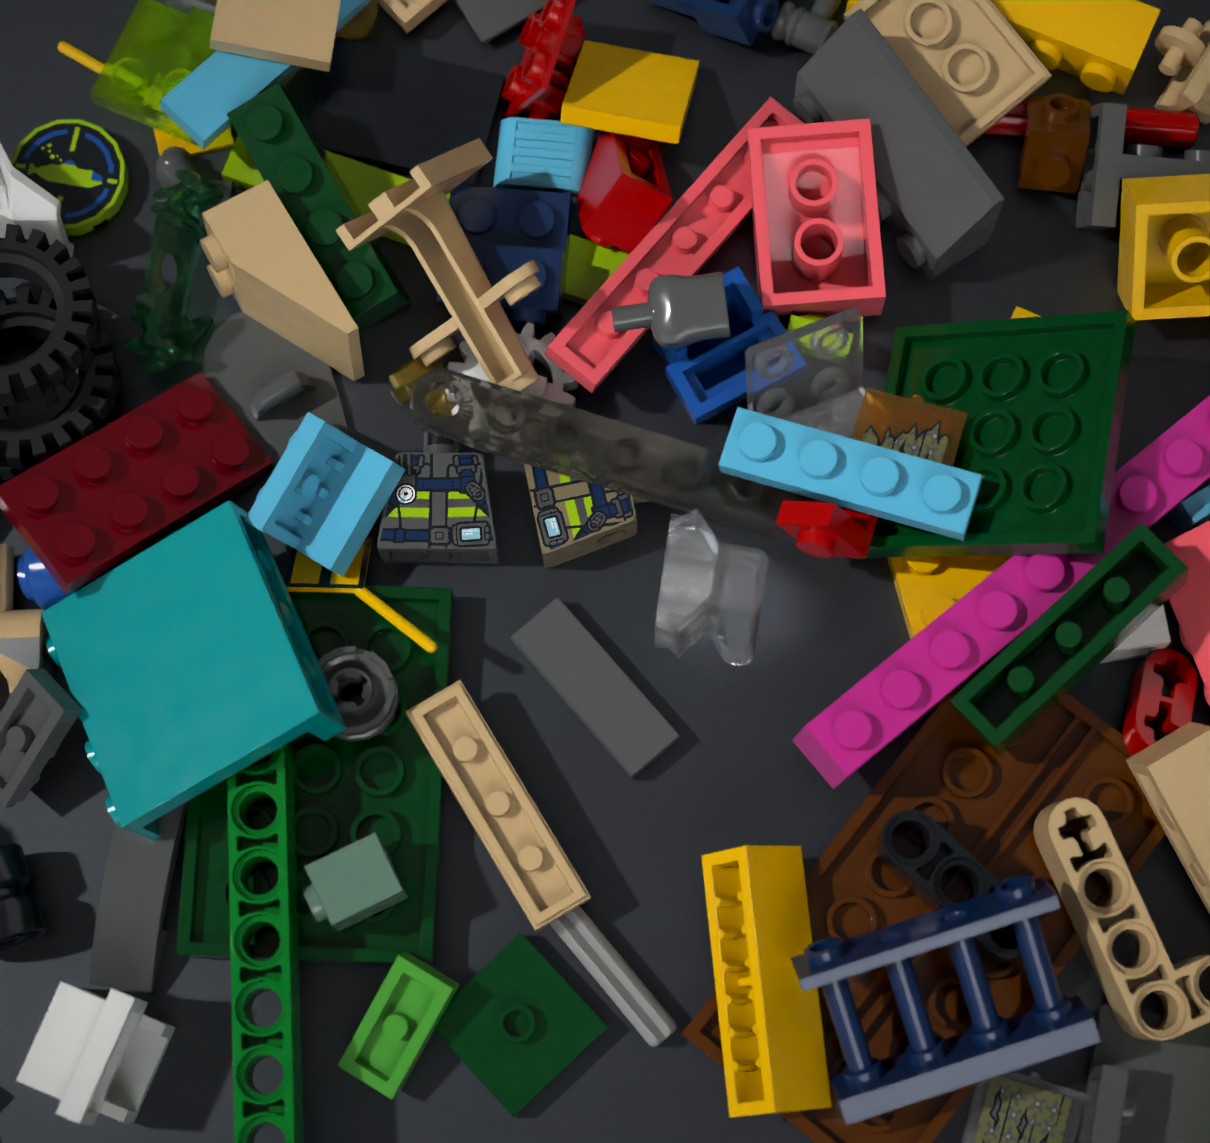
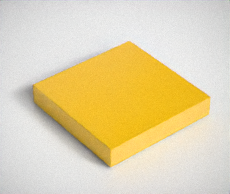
[560,40,700,144]

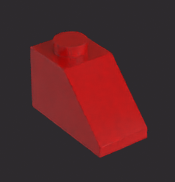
[576,131,673,254]

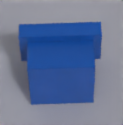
[652,266,804,426]

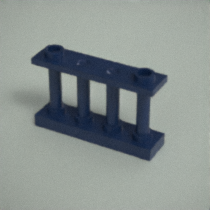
[791,875,1101,1125]

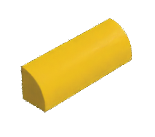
[701,845,832,1118]

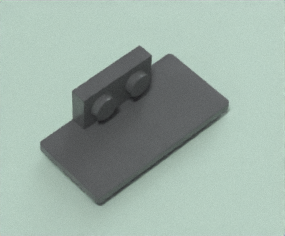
[1078,1003,1210,1143]

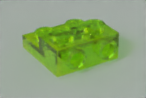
[90,0,217,147]

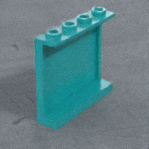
[41,500,347,841]

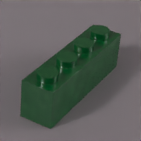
[227,83,411,332]
[950,522,1188,756]

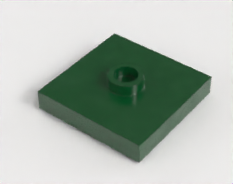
[435,933,608,1117]

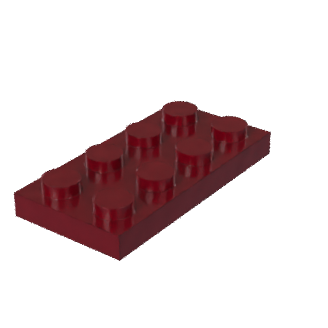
[0,372,273,595]

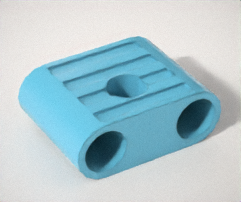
[493,117,594,203]

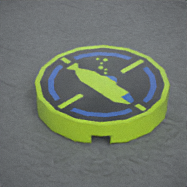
[10,119,129,236]

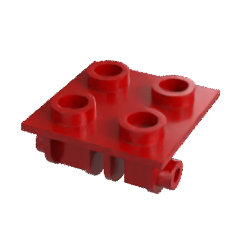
[502,0,585,121]

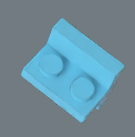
[244,412,406,577]

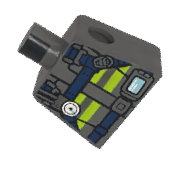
[377,420,500,564]

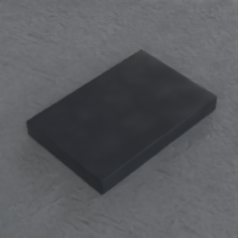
[310,37,506,187]

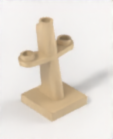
[335,138,541,399]

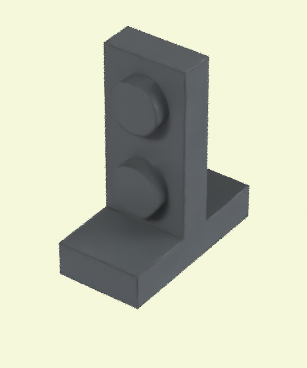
[1075,102,1210,230]

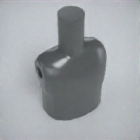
[612,271,731,348]

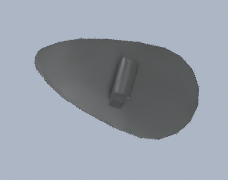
[203,311,349,468]

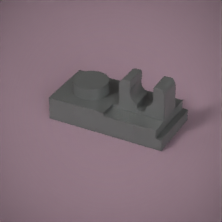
[0,668,82,808]

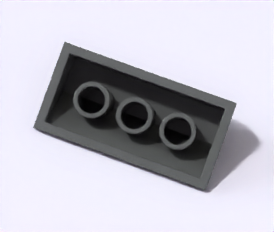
[793,9,1005,281]

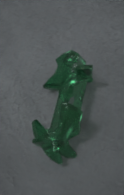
[125,169,224,373]

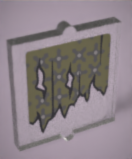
[960,1071,1086,1143]

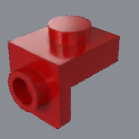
[776,500,878,559]

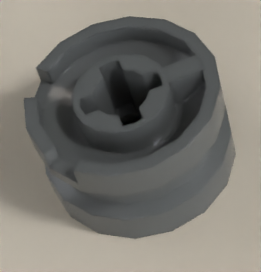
[318,646,399,742]

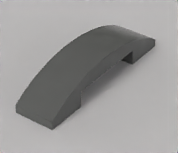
[89,801,188,995]

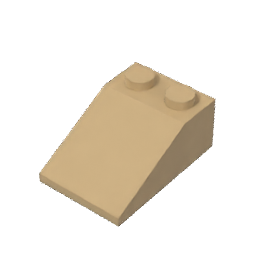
[200,180,365,381]

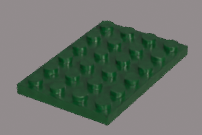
[176,582,454,966]

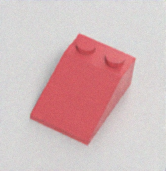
[748,118,886,323]

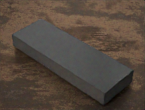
[510,597,680,779]

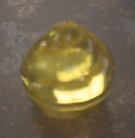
[387,358,448,416]

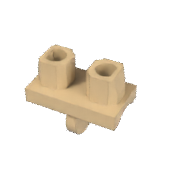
[1154,18,1210,124]

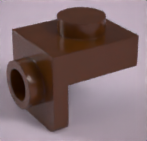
[1018,93,1091,194]

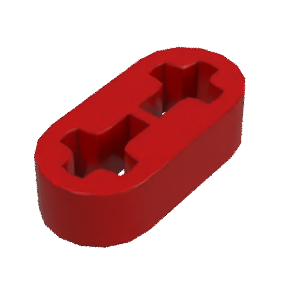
[1123,648,1197,756]

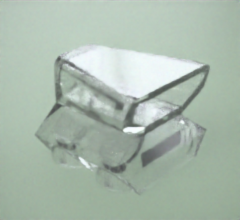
[654,509,768,666]

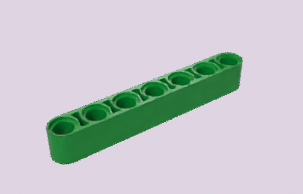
[227,742,304,1143]

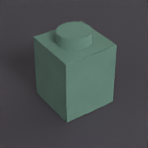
[302,832,409,931]

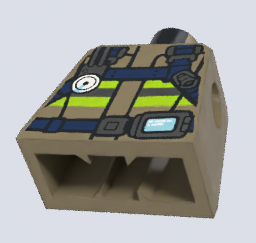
[520,437,669,568]

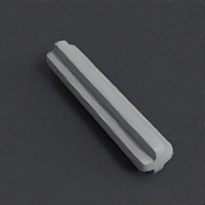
[550,906,677,1047]

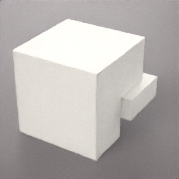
[16,981,176,1125]

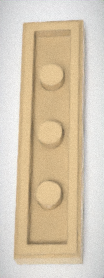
[405,680,591,932]

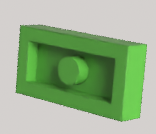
[337,951,460,1100]

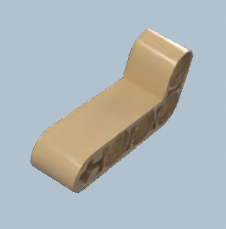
[1033,797,1210,1041]

